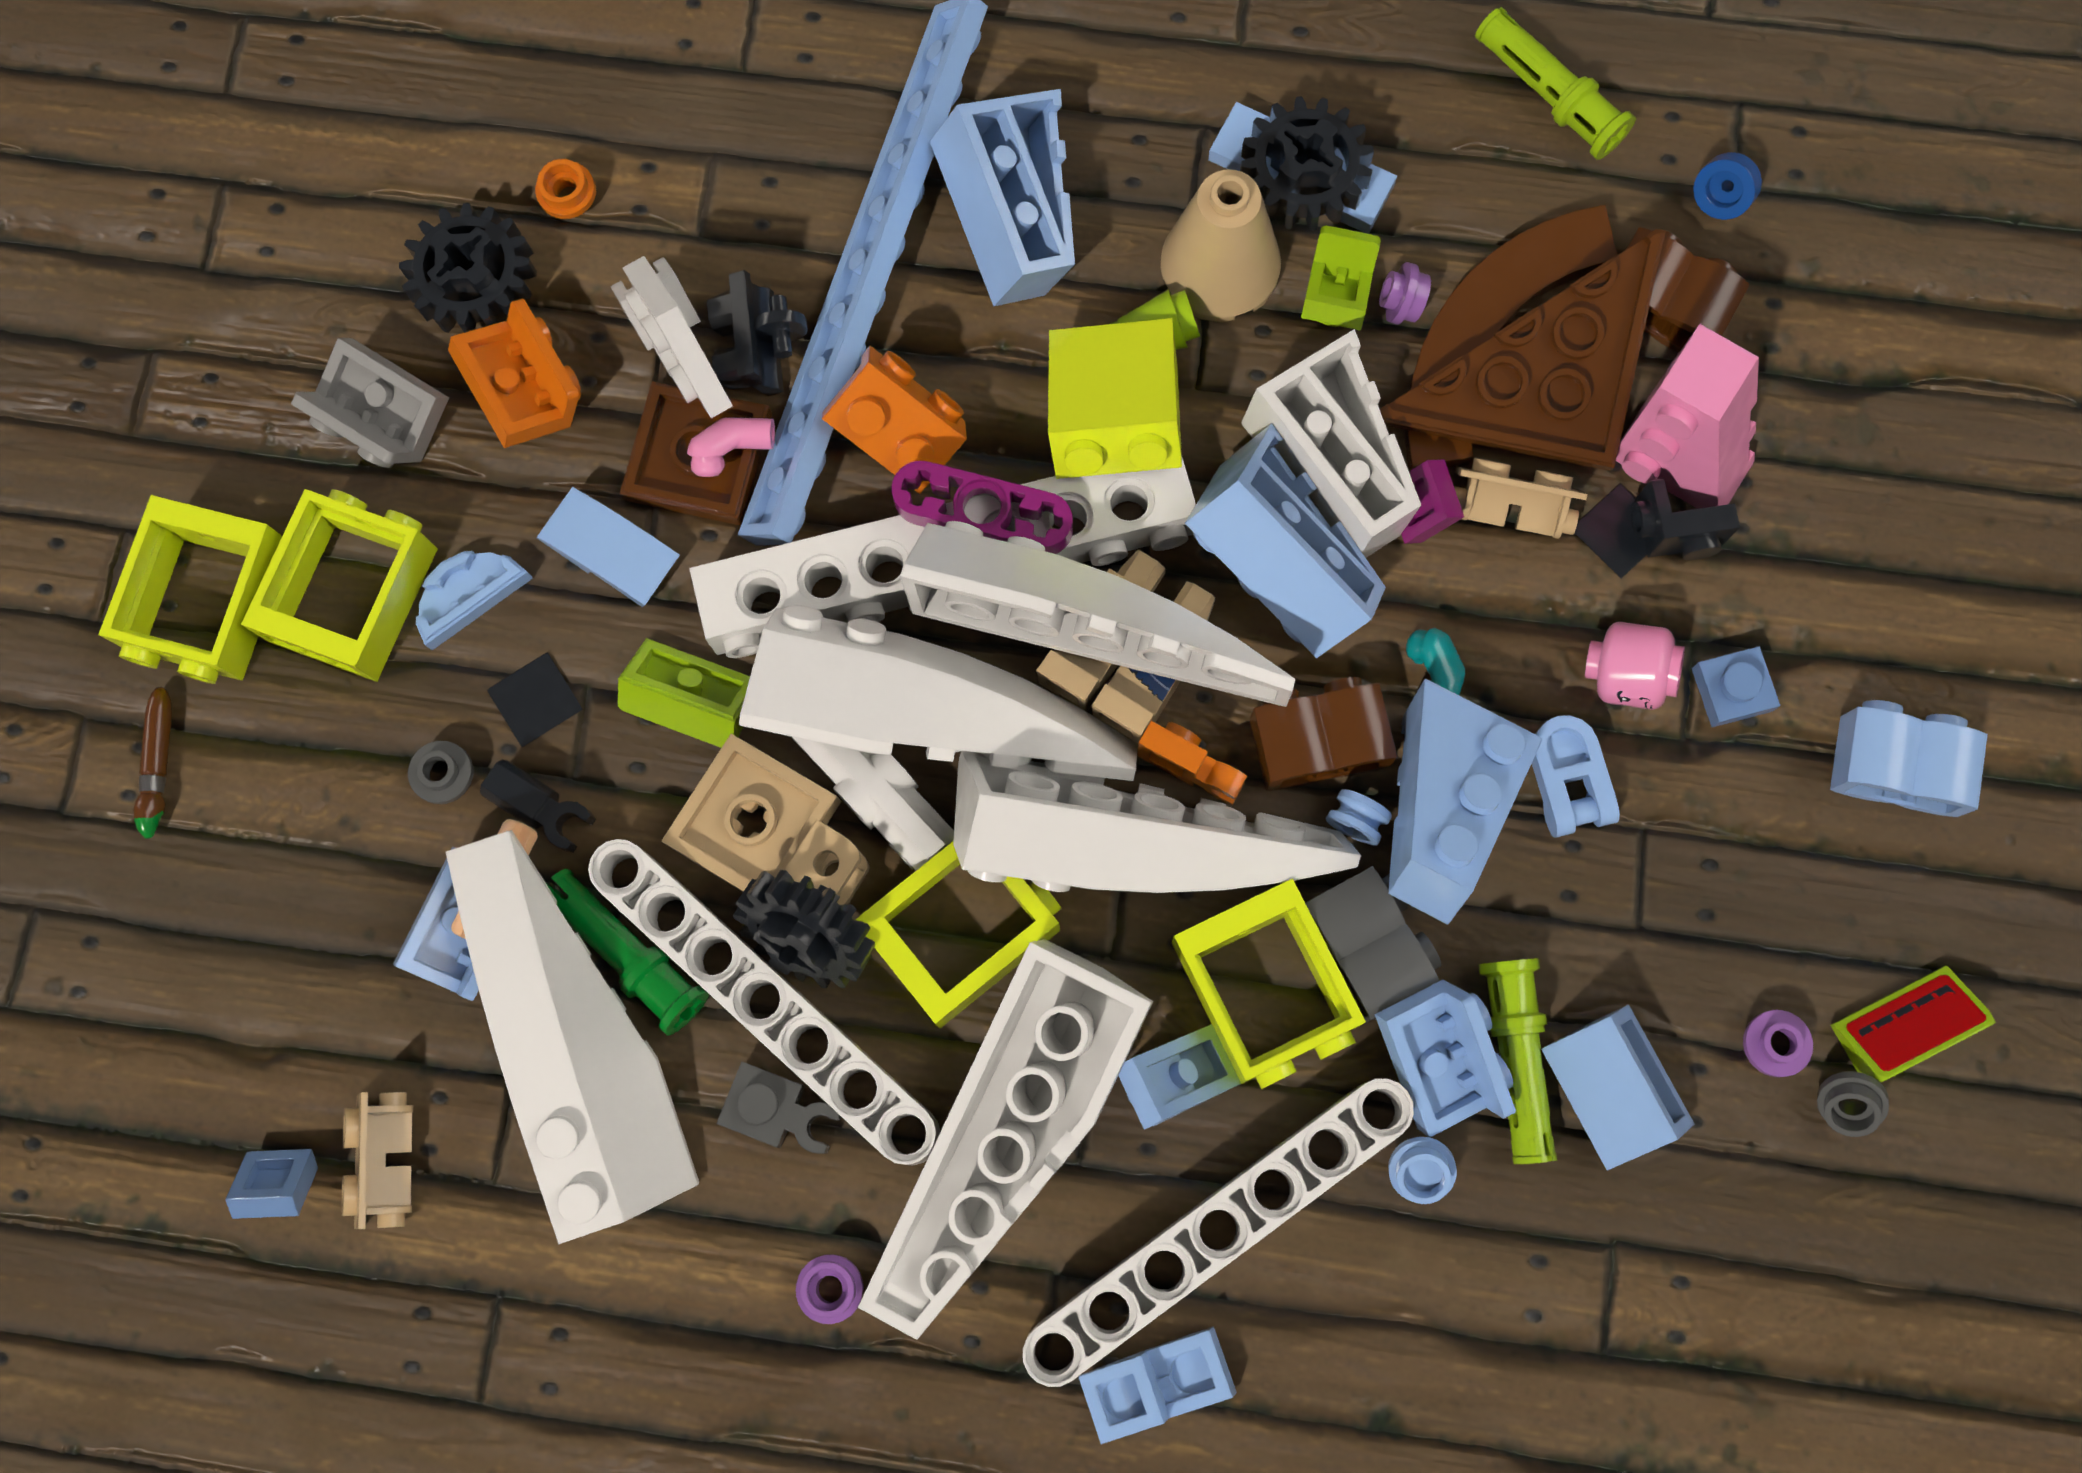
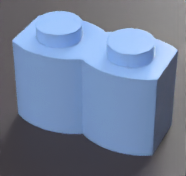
[1830,700,1987,817]

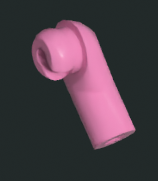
[687,417,775,477]

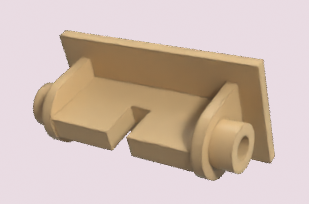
[1454,458,1588,539]
[341,1092,413,1229]

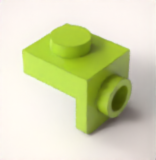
[1301,225,1381,330]

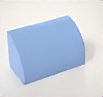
[1541,1004,1695,1170]

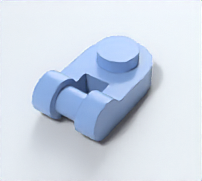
[1532,715,1620,838]

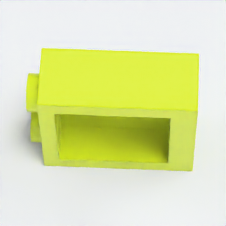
[241,489,438,682]
[98,495,282,684]
[855,841,1062,1029]
[1172,878,1366,1089]

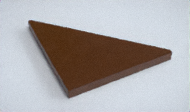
[1379,229,1666,471]

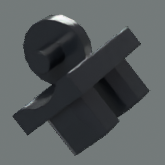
[707,270,808,396]

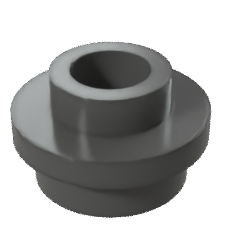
[408,741,474,804]
[1817,1071,1889,1137]

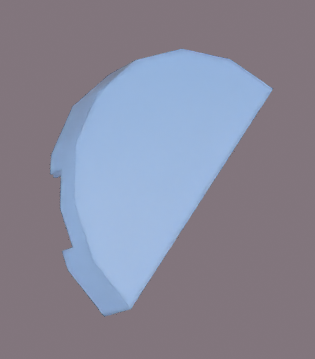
[416,551,533,650]

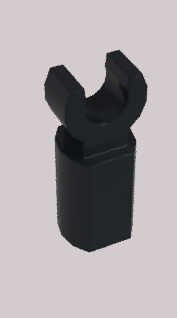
[480,759,596,853]

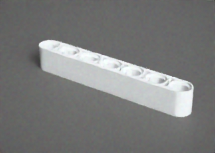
[588,839,940,1165]
[1023,1079,1414,1387]

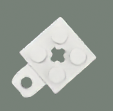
[610,256,733,418]

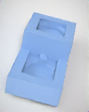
[536,487,680,607]
[1079,1326,1237,1444]

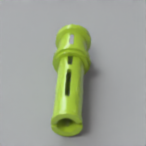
[1475,7,1636,160]
[1478,958,1557,1164]

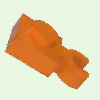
[1137,721,1247,805]

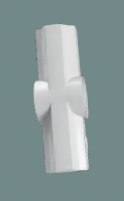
[792,737,954,871]

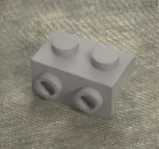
[291,338,449,468]

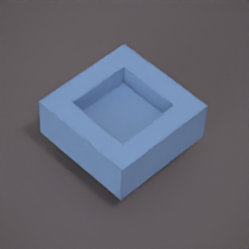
[1691,646,1780,728]
[225,1149,318,1219]

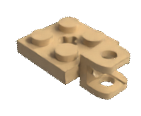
[662,734,870,905]

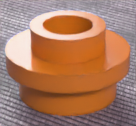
[535,159,596,219]

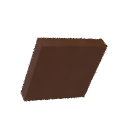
[620,381,772,526]

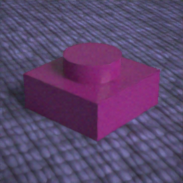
[1401,460,1464,544]

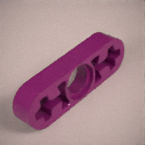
[892,461,1073,554]

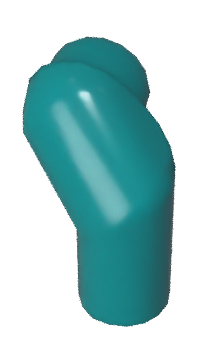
[1406,628,1465,695]

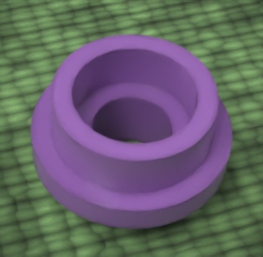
[1379,262,1431,325]
[1743,1010,1813,1077]
[796,1255,864,1324]

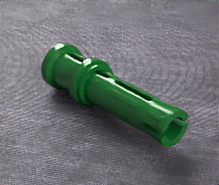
[546,869,709,1036]

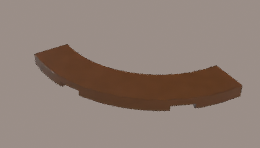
[1405,204,1617,471]

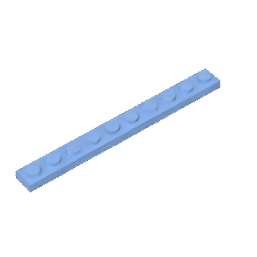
[738,0,988,545]

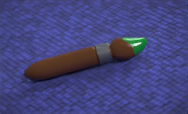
[133,687,172,839]

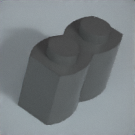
[1305,866,1442,1024]

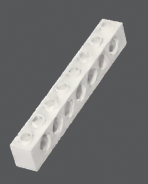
[689,458,1196,658]

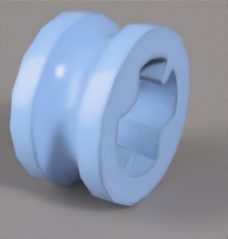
[1326,789,1392,846]

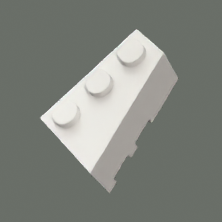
[1241,329,1421,558]

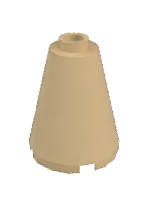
[1160,169,1281,322]

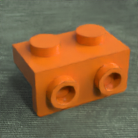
[448,298,581,448]
[822,346,967,494]

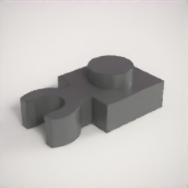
[716,1061,842,1154]

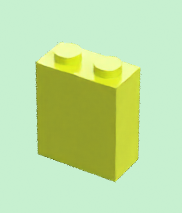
[1048,318,1182,479]

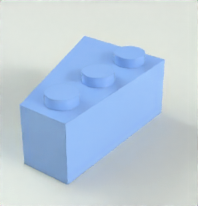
[930,89,1075,306]
[1185,423,1386,658]
[1388,678,1543,925]

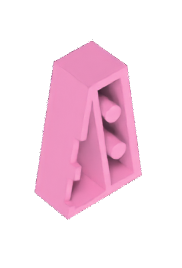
[1616,324,1759,509]

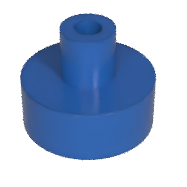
[1693,152,1762,220]

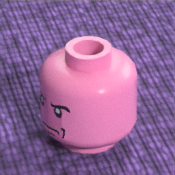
[1585,622,1685,710]

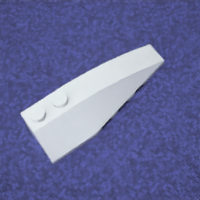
[900,521,1295,707]
[739,605,1138,781]
[953,751,1361,893]
[446,830,699,1244]
[858,939,1153,1340]

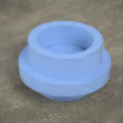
[1388,1137,1457,1204]

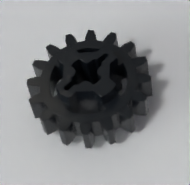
[1240,96,1374,231]
[399,203,537,333]
[733,870,875,988]

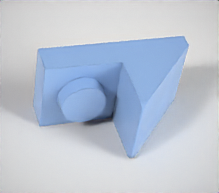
[1118,1024,1241,1130]

